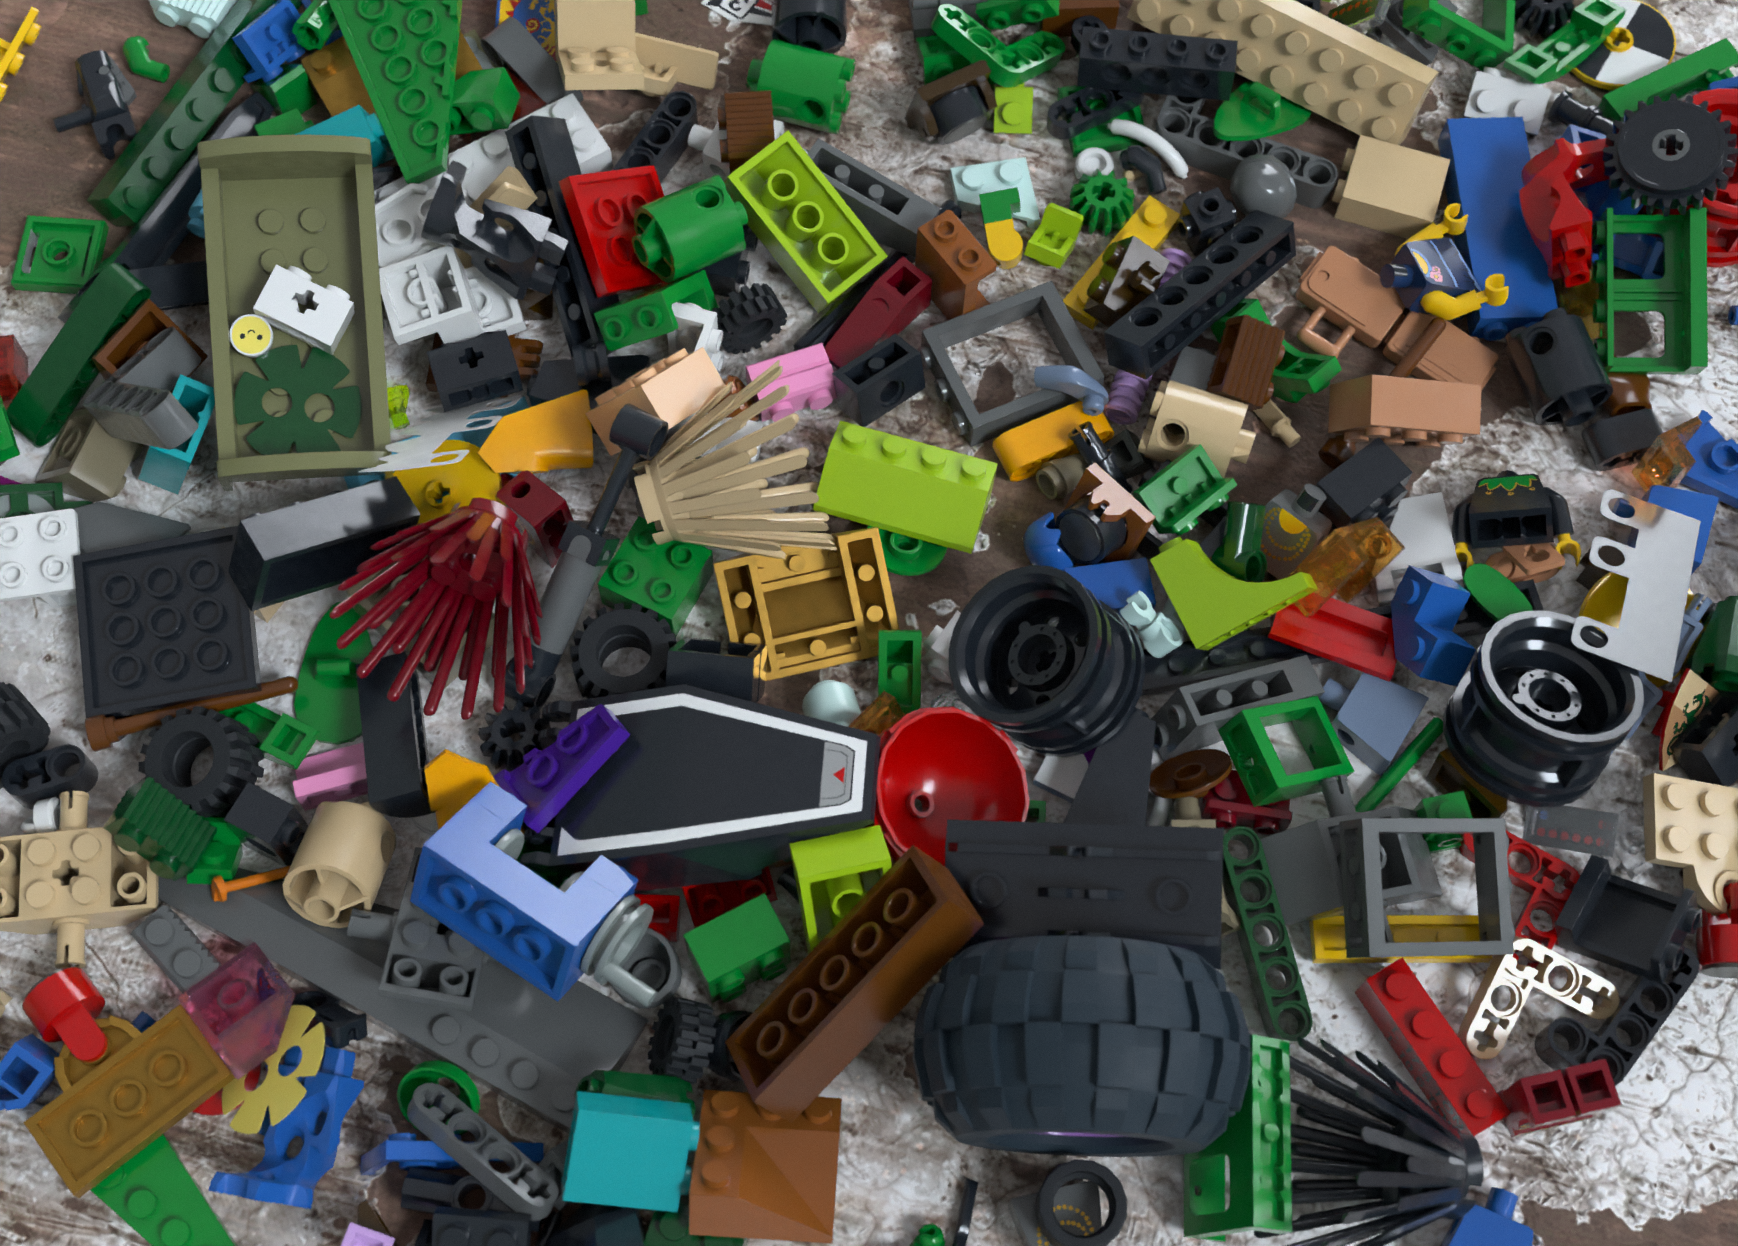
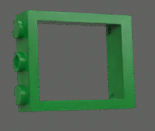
[1402,0,1515,71]

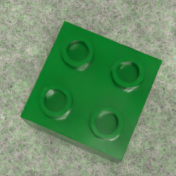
[597,516,714,637]
[683,893,791,1003]

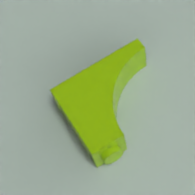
[1150,537,1318,651]

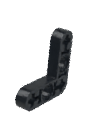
[1046,16,1145,140]

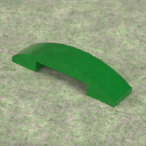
[1503,0,1626,84]
[219,703,321,770]

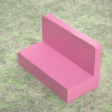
[292,742,368,811]

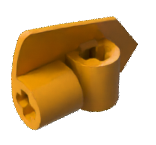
[477,389,594,474]
[425,749,525,834]

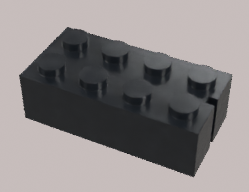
[228,476,421,611]

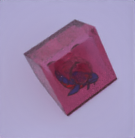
[177,942,295,1080]

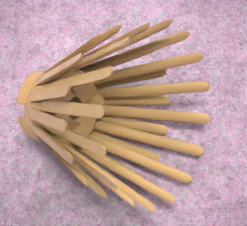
[632,360,837,559]

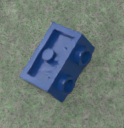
[232,0,306,83]

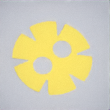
[222,1005,325,1134]

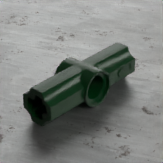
[1211,501,1267,631]

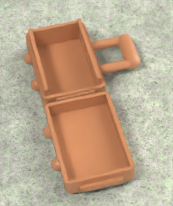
[1295,245,1498,391]

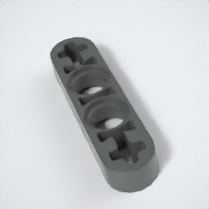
[407,1083,559,1221]

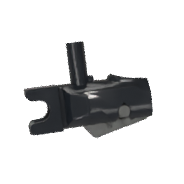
[53,50,138,160]

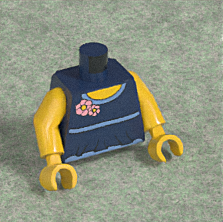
[1380,203,1509,320]

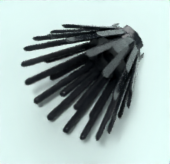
[1253,1037,1484,1246]

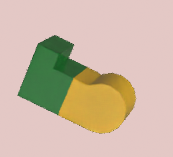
[979,187,1023,269]

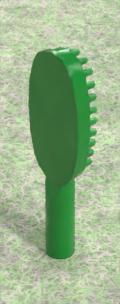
[1463,563,1533,622]

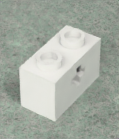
[253,264,355,355]

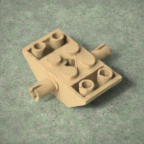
[0,791,158,969]

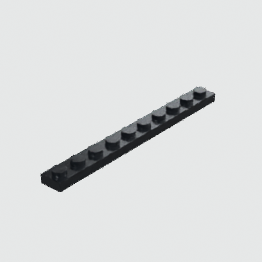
[1141,579,1544,696]

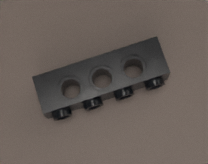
[1077,26,1238,101]

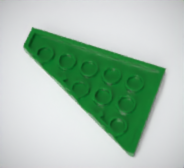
[328,0,463,184]

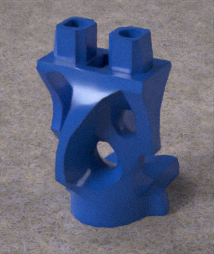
[208,1046,364,1209]

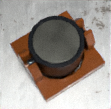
[1055,463,1156,567]

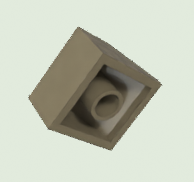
[34,408,144,502]

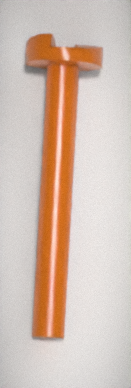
[211,865,291,902]

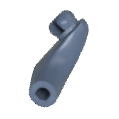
[1034,365,1109,416]

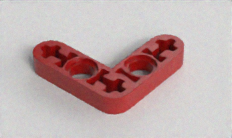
[1459,831,1580,969]

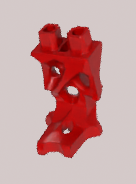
[1519,138,1610,288]

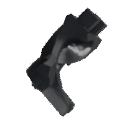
[421,160,569,300]

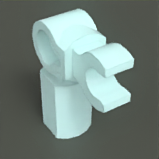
[1119,590,1185,658]

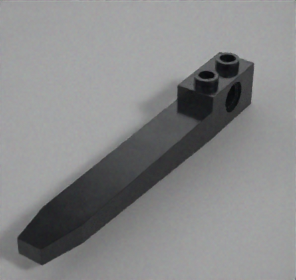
[58,92,274,323]

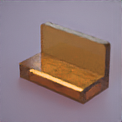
[1631,416,1702,492]

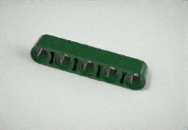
[6,263,151,448]
[1222,827,1313,1045]

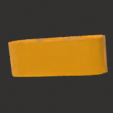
[992,401,1114,482]

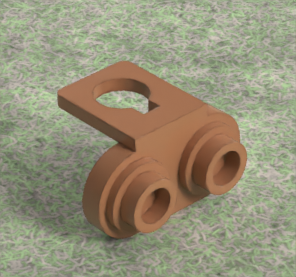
[1485,542,1565,583]

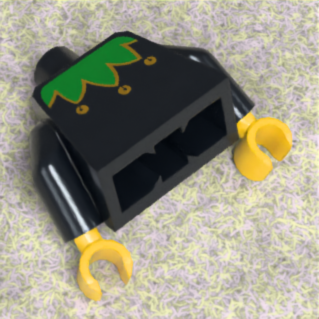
[1452,470,1581,570]

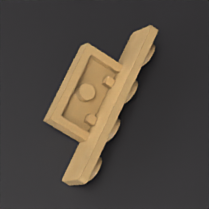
[635,33,719,97]

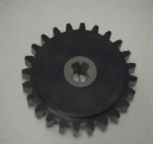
[1603,94,1738,217]

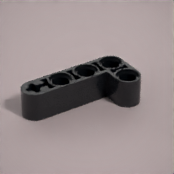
[1535,946,1699,1086]

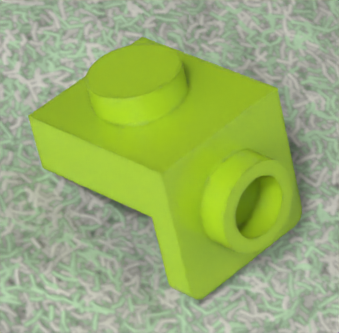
[993,82,1033,135]
[1024,203,1084,269]

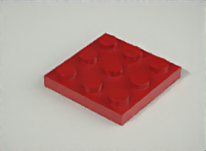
[559,165,689,298]

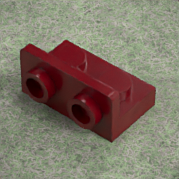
[1200,770,1293,836]

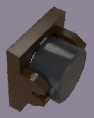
[905,60,997,145]

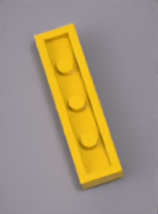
[1063,195,1180,330]
[1309,915,1493,963]

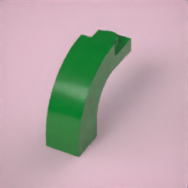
[1210,298,1342,404]

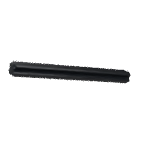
[793,200,962,351]

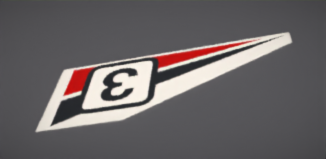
[701,0,772,26]

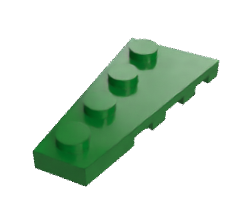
[91,1133,238,1246]

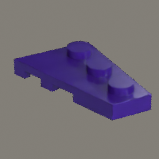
[493,703,631,833]

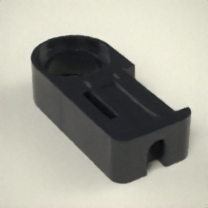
[288,991,368,1049]

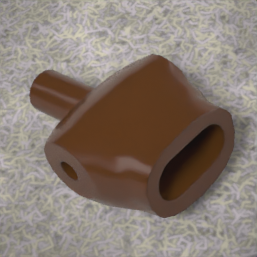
[1601,353,1652,417]

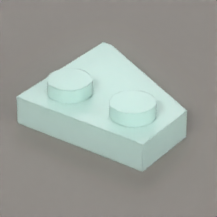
[950,157,1040,229]

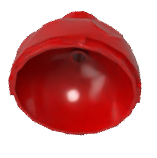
[863,706,1030,866]

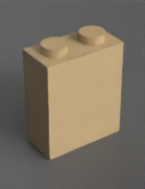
[1332,135,1450,239]

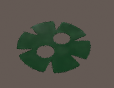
[234,344,362,455]

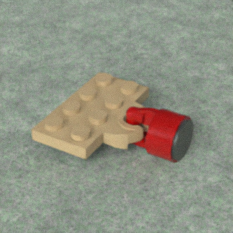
[1643,773,1738,978]

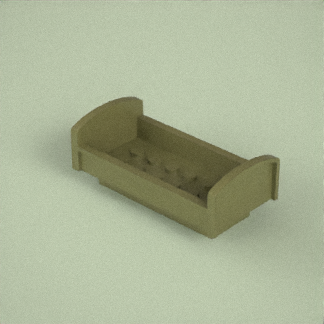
[197,135,393,491]

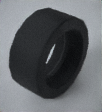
[1035,1159,1127,1246]

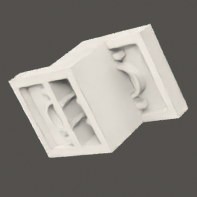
[379,246,527,345]

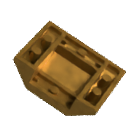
[713,527,900,681]

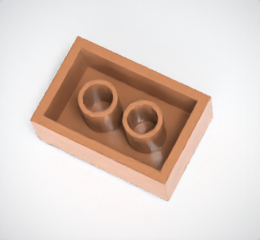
[1328,374,1482,448]

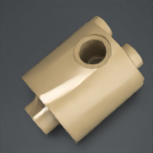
[1137,380,1256,478]
[283,801,396,928]

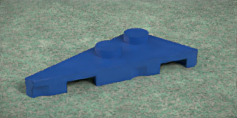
[360,1133,544,1175]

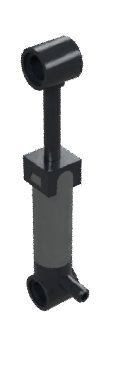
[505,403,669,709]

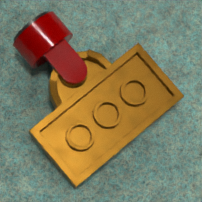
[22,967,236,1198]

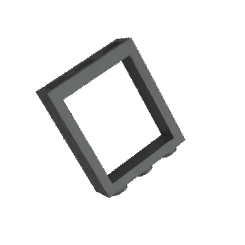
[917,281,1105,447]
[1339,818,1515,958]

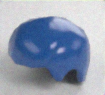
[1023,512,1074,571]

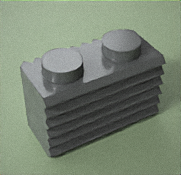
[131,906,232,1008]

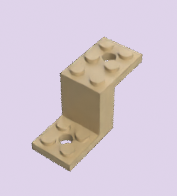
[554,0,644,90]

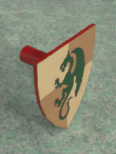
[1651,668,1719,771]

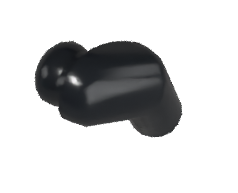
[1119,145,1167,195]

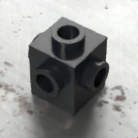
[1177,188,1237,256]

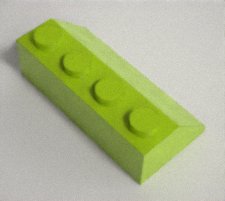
[724,130,888,314]
[813,420,998,554]

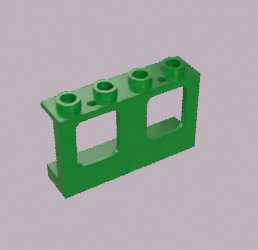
[1592,208,1708,375]
[1184,1034,1292,1242]

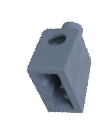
[1319,672,1429,776]

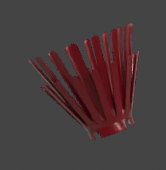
[330,498,543,720]

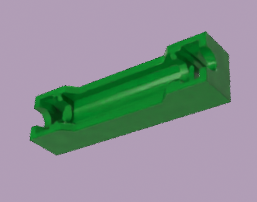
[1598,38,1738,122]

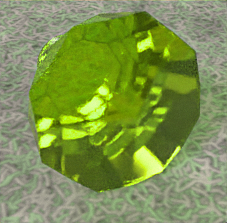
[387,385,410,430]

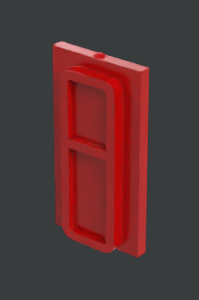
[1268,592,1397,682]

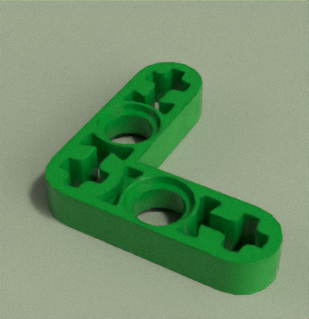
[931,4,1065,88]

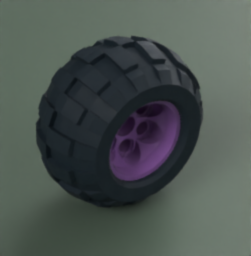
[913,936,1251,1157]

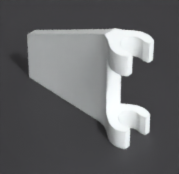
[1373,492,1463,605]

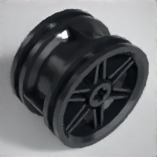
[949,565,1145,757]
[1443,611,1644,807]

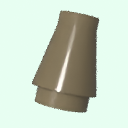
[1036,452,1087,499]

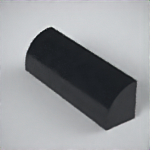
[356,651,435,818]

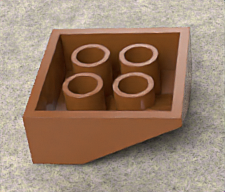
[689,1090,842,1244]

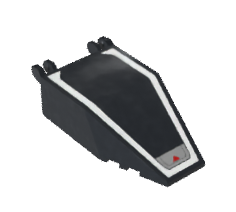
[520,684,881,892]

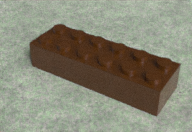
[725,845,984,1123]

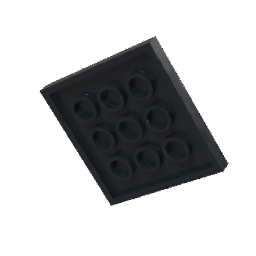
[73,525,262,718]

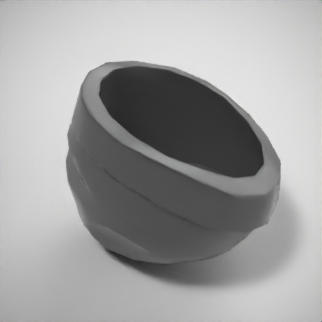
[1230,154,1297,218]
[610,928,682,1009]

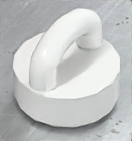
[20,797,60,834]

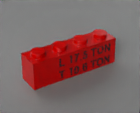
[1354,957,1511,1137]

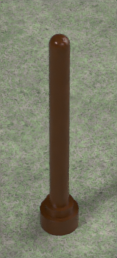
[1318,317,1446,470]
[85,676,299,752]

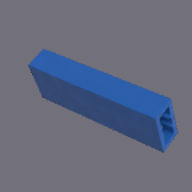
[1438,117,1558,341]

